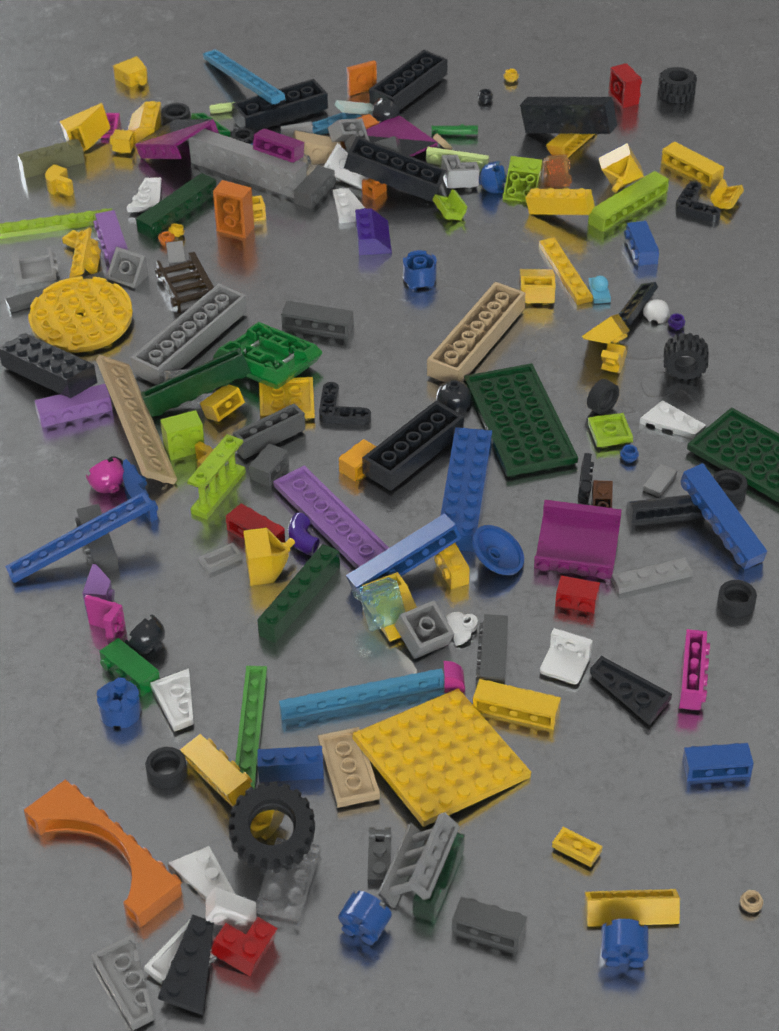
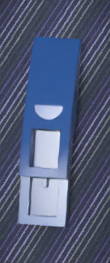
[122,459,158,522]

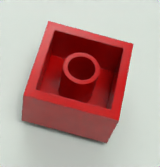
[608,63,642,108]

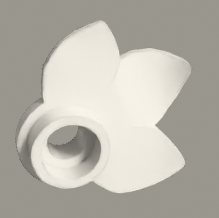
[446,612,478,646]

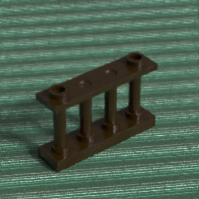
[155,251,214,313]

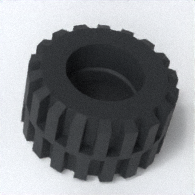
[658,67,697,103]
[663,333,709,380]

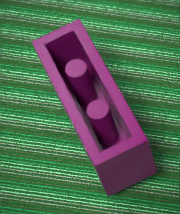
[253,129,305,163]

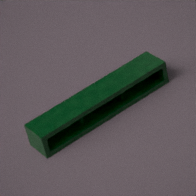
[136,173,217,239]
[140,348,251,417]
[257,544,340,643]

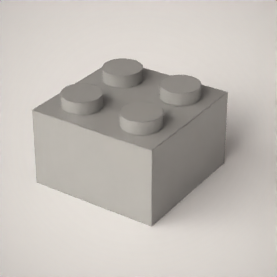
[395,600,454,659]

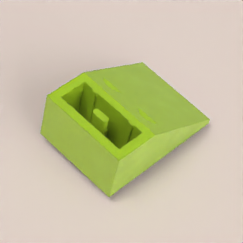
[503,156,543,203]

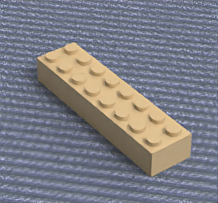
[427,282,526,382]

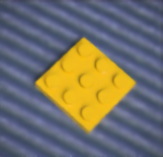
[259,377,315,420]

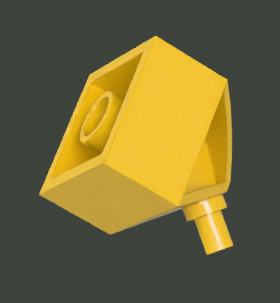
[599,144,644,193]
[244,528,295,586]

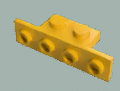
[69,227,101,278]

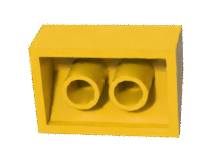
[128,101,162,143]
[582,314,630,344]

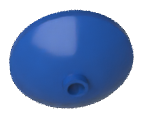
[472,525,524,575]

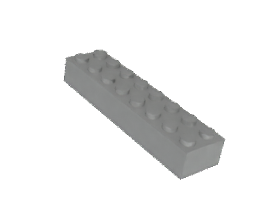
[189,129,307,198]
[131,284,247,385]

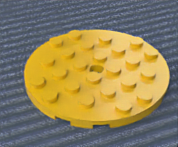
[28,276,133,353]

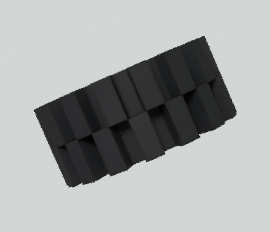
[230,126,257,144]

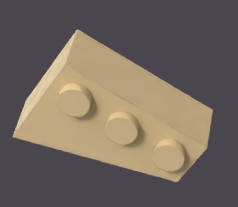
[292,130,341,165]

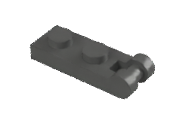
[368,827,391,885]

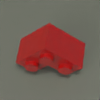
[211,917,278,977]

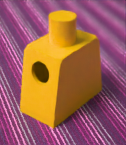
[113,56,148,87]

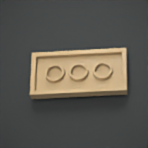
[318,727,380,808]

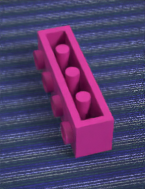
[679,629,710,710]

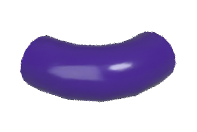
[288,512,320,556]

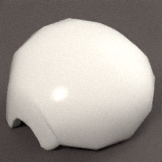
[643,299,670,324]

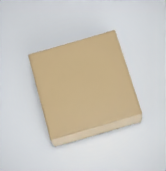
[433,134,452,150]

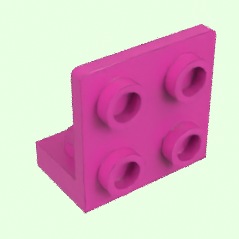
[84,595,127,645]

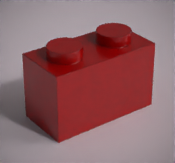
[555,576,600,613]

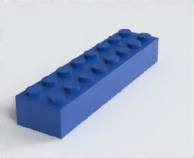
[440,427,492,552]

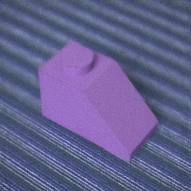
[83,564,115,606]

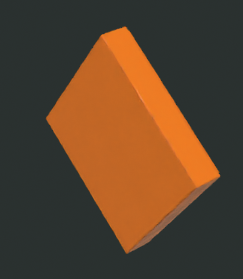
[347,61,377,96]

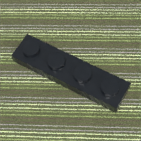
[619,282,658,327]

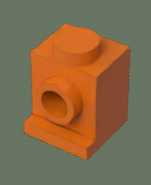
[362,178,387,200]

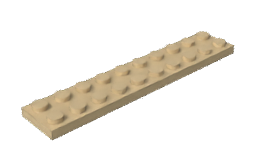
[96,354,177,485]

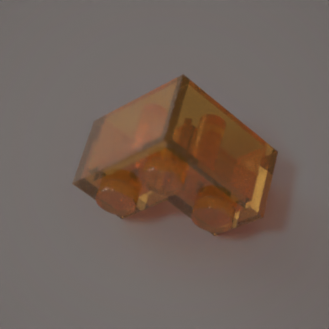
[543,154,572,189]

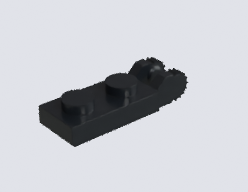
[578,453,594,503]

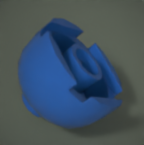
[479,161,506,193]

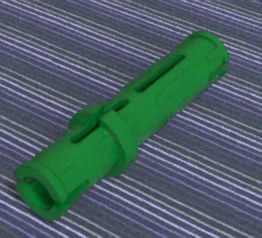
[431,124,478,136]

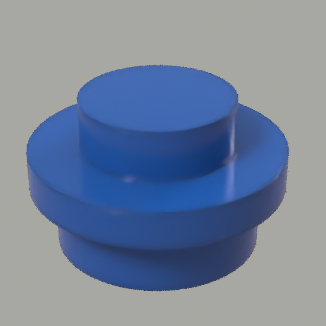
[620,445,639,462]

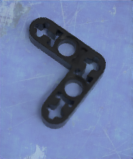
[675,181,721,222]
[319,382,371,425]

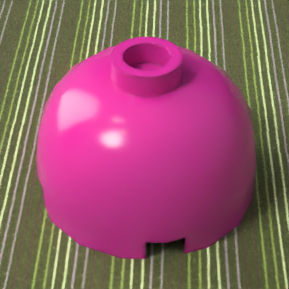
[86,458,124,494]

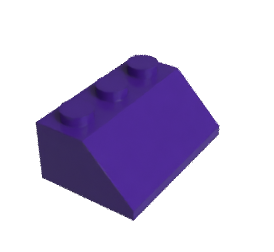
[355,208,392,255]

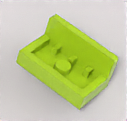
[433,189,468,221]

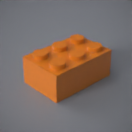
[213,180,254,239]

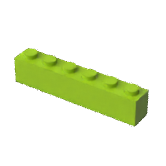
[588,171,669,232]

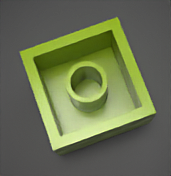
[160,410,205,461]

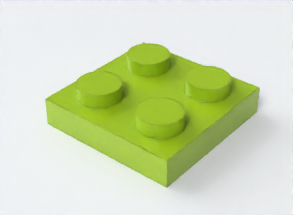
[588,413,633,447]

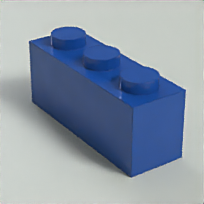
[624,221,659,266]
[682,743,754,781]
[257,746,324,782]

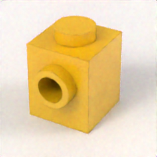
[110,129,135,153]

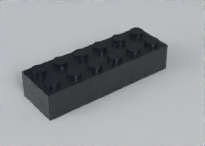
[369,50,448,110]
[232,79,328,131]
[520,97,617,134]
[344,136,446,202]
[0,333,98,398]
[362,401,464,491]

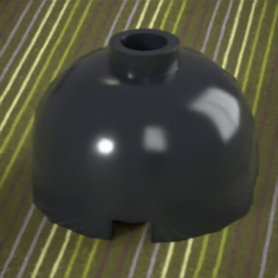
[371,98,402,123]
[436,380,472,414]
[125,615,165,655]

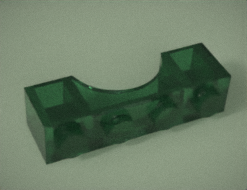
[413,832,465,922]

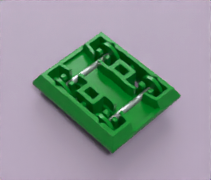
[213,322,322,389]

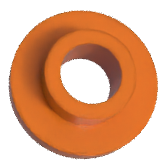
[158,231,175,246]

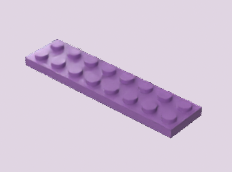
[273,465,389,569]

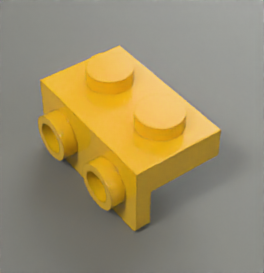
[710,179,744,209]

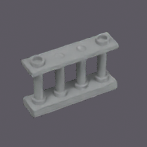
[377,812,460,908]

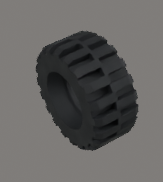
[229,782,315,873]

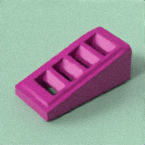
[101,113,121,139]

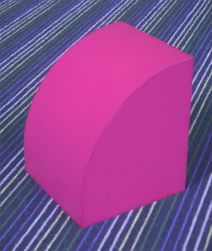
[443,661,465,693]

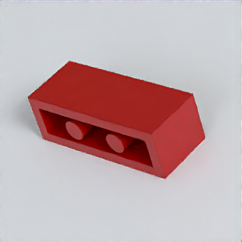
[226,503,285,543]

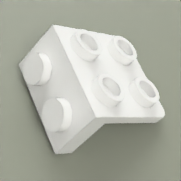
[540,628,593,684]

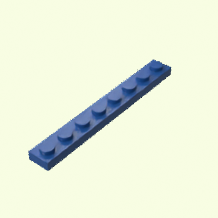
[5,492,153,583]

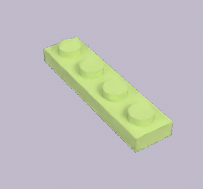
[426,147,489,171]

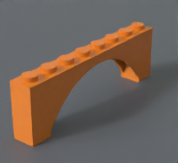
[24,779,182,928]

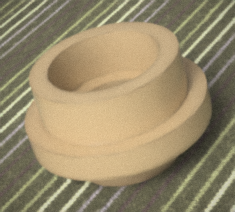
[740,890,763,913]

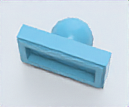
[588,275,611,304]

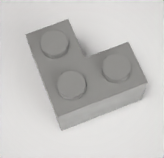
[328,118,369,151]
[441,155,480,189]

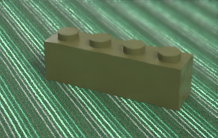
[17,139,85,178]

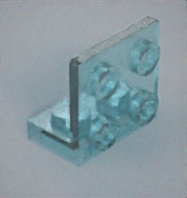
[352,577,405,632]

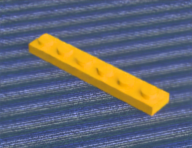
[539,238,593,305]

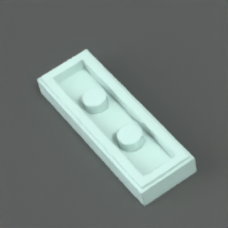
[335,100,373,115]

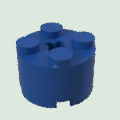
[403,250,437,289]
[97,677,141,728]
[338,891,392,945]
[601,919,649,968]

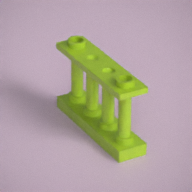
[187,434,246,519]

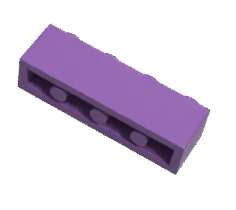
[93,210,128,265]
[35,384,112,427]

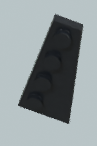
[590,656,672,725]
[158,914,214,1015]

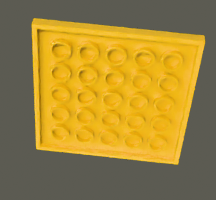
[352,688,531,827]

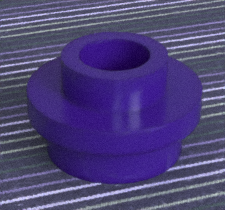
[668,313,685,329]

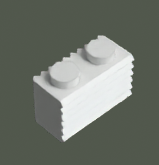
[206,887,256,934]

